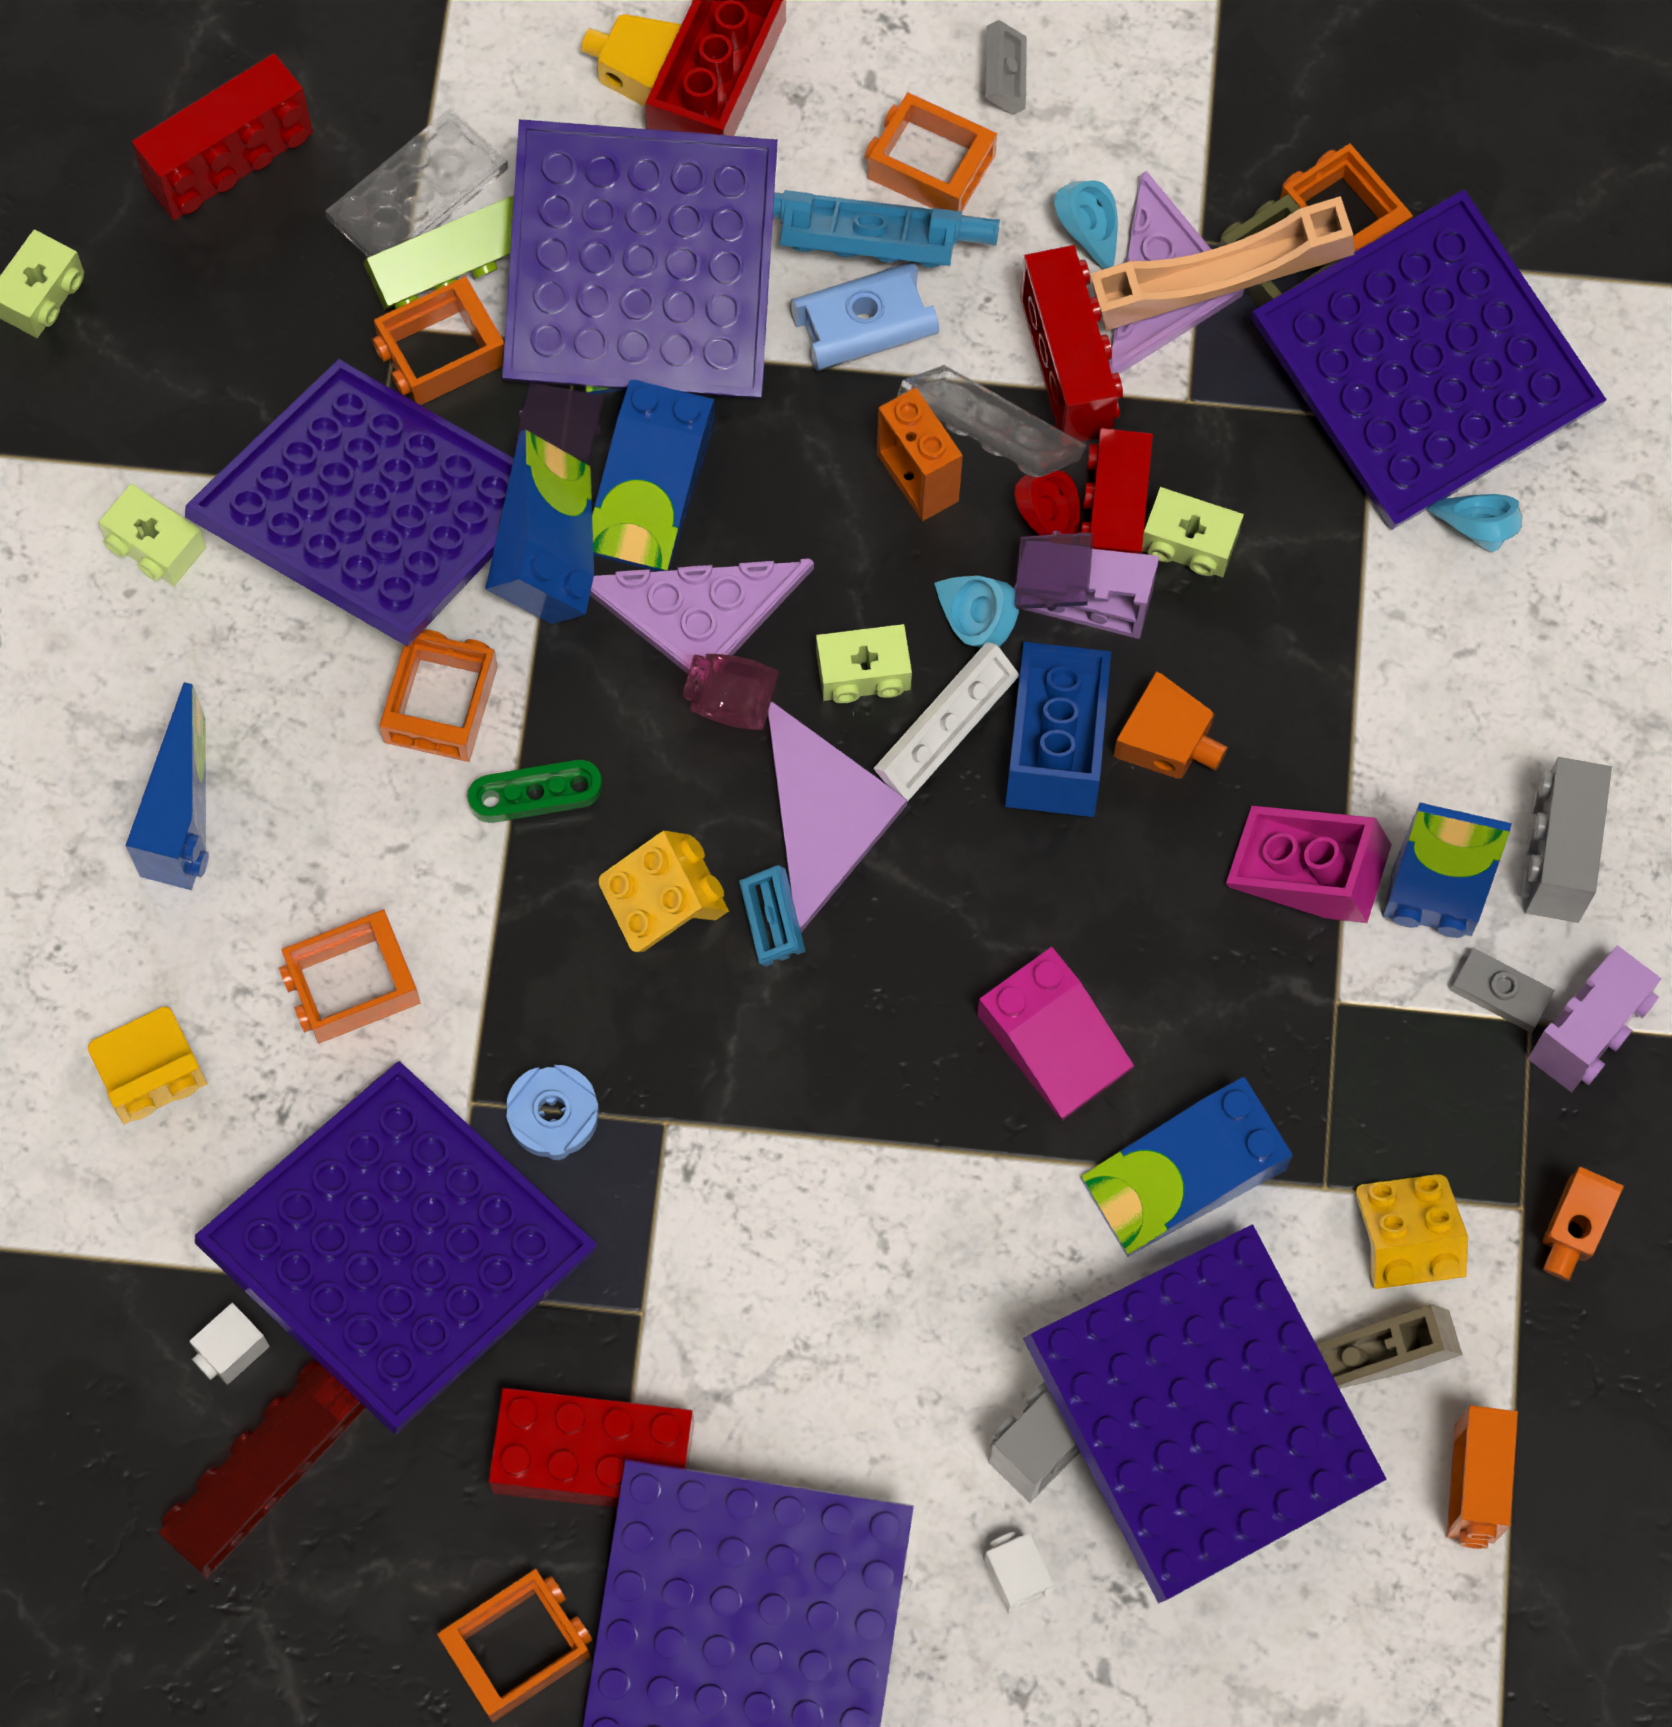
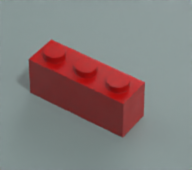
[1079,428,1153,554]

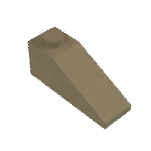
[1316,1304,1463,1389]

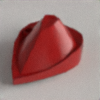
[1014,470,1080,547]

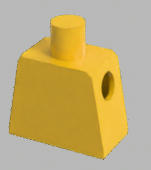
[581,14,682,107]

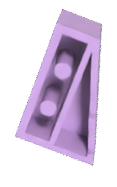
[1014,542,1160,639]
[1528,945,1662,1093]

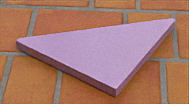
[1109,171,1244,374]
[590,558,814,686]
[768,702,907,933]

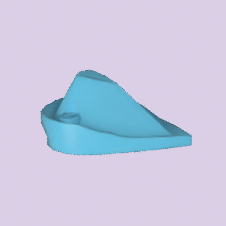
[1054,180,1118,269]
[1427,494,1523,552]
[935,576,1020,648]

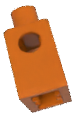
[1113,671,1228,779]
[1542,1167,1624,1281]

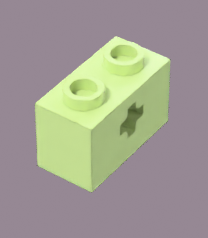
[0,229,85,338]
[98,483,207,586]
[1142,487,1244,577]
[816,624,912,703]

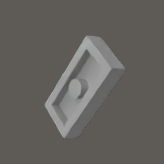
[985,20,1027,115]
[1450,948,1555,1033]

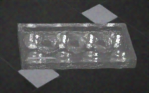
[326,108,509,257]
[898,365,1086,477]

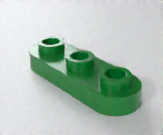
[468,760,602,823]

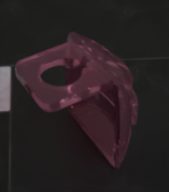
[683,653,779,730]

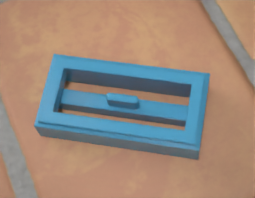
[739,865,806,967]

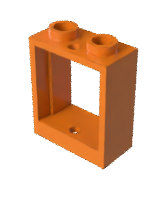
[865,92,997,212]
[1281,143,1413,258]
[372,276,505,405]
[877,387,963,522]
[379,630,498,762]
[278,909,421,1044]
[1446,1405,1518,1549]
[437,1569,592,1723]

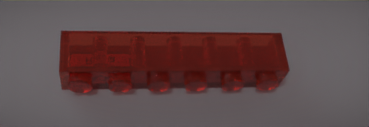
[158,1360,367,1580]

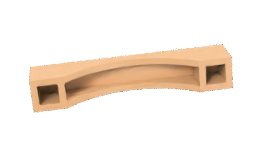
[1090,196,1354,331]

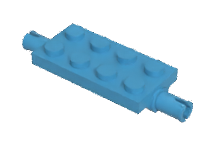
[773,190,1000,267]

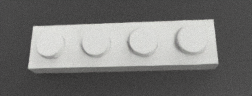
[874,642,1020,802]

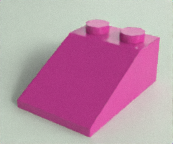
[1226,806,1392,923]
[977,947,1134,1121]

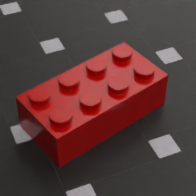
[645,0,786,136]
[132,53,313,221]
[1020,244,1123,446]
[489,1388,694,1508]

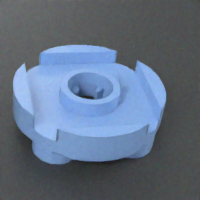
[506,1065,599,1160]

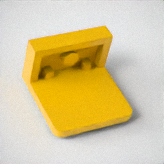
[599,830,729,952]
[88,1007,208,1125]
[1356,1174,1468,1289]

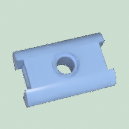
[791,262,939,371]

